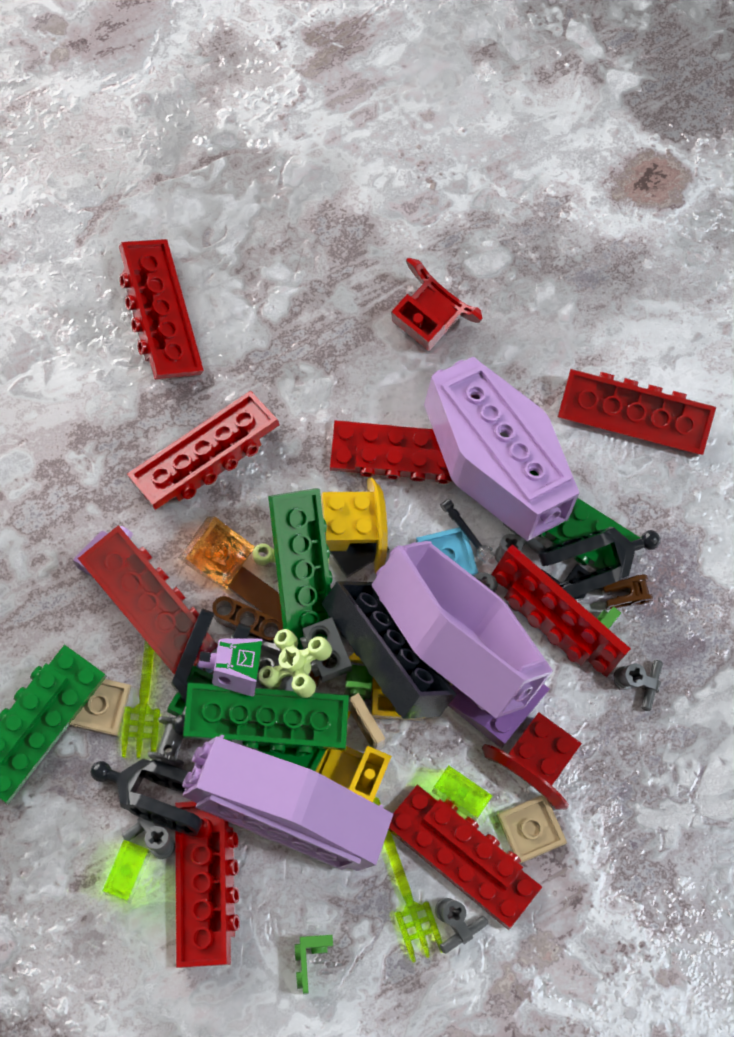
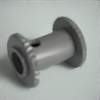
[148,716,184,767]

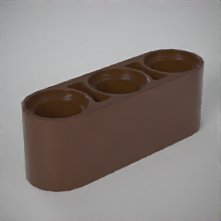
[212,596,283,644]

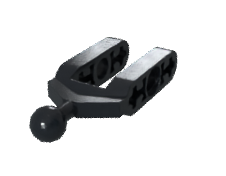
[538,527,661,598]
[171,608,251,735]
[90,758,203,836]

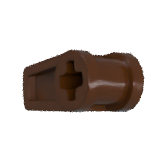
[601,574,654,610]

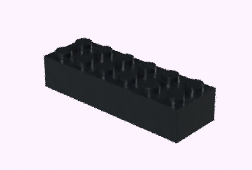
[322,581,457,719]

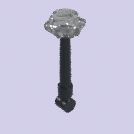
[440,498,496,564]

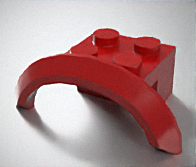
[391,258,483,351]
[482,712,582,810]

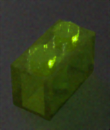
[431,765,493,821]
[102,840,151,904]

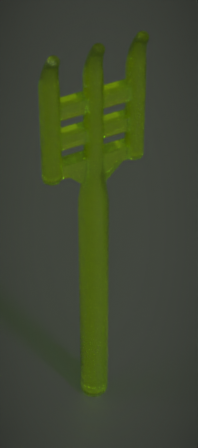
[121,640,160,760]
[373,797,443,963]

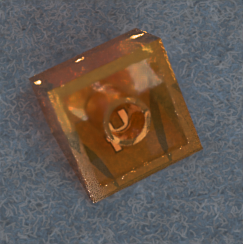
[178,516,255,589]

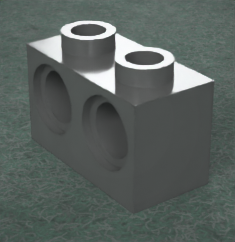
[300,617,352,683]

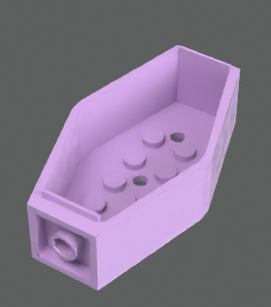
[424,357,579,541]
[372,541,553,718]
[182,735,393,871]

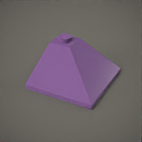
[448,684,550,749]

